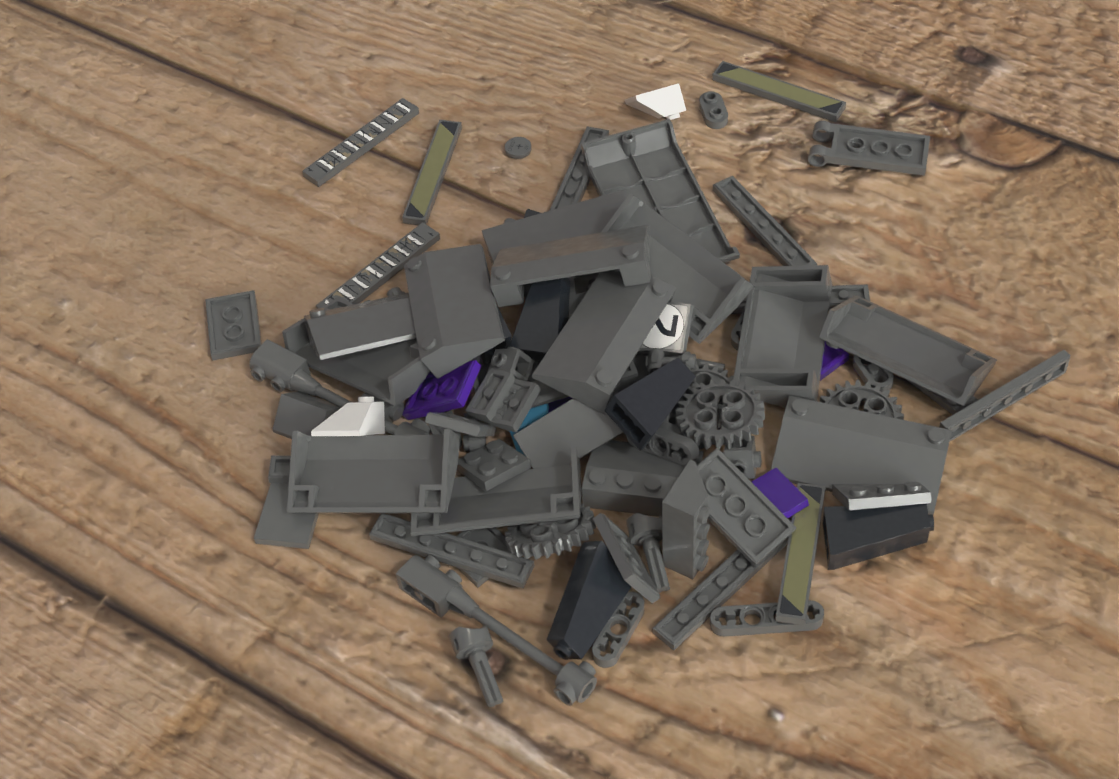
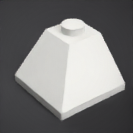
[625,84,686,120]
[311,397,385,436]

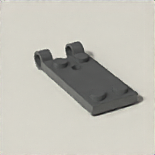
[808,121,930,176]

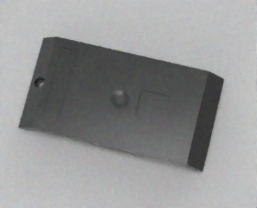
[581,119,740,263]

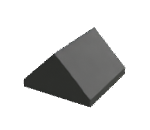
[273,391,340,439]

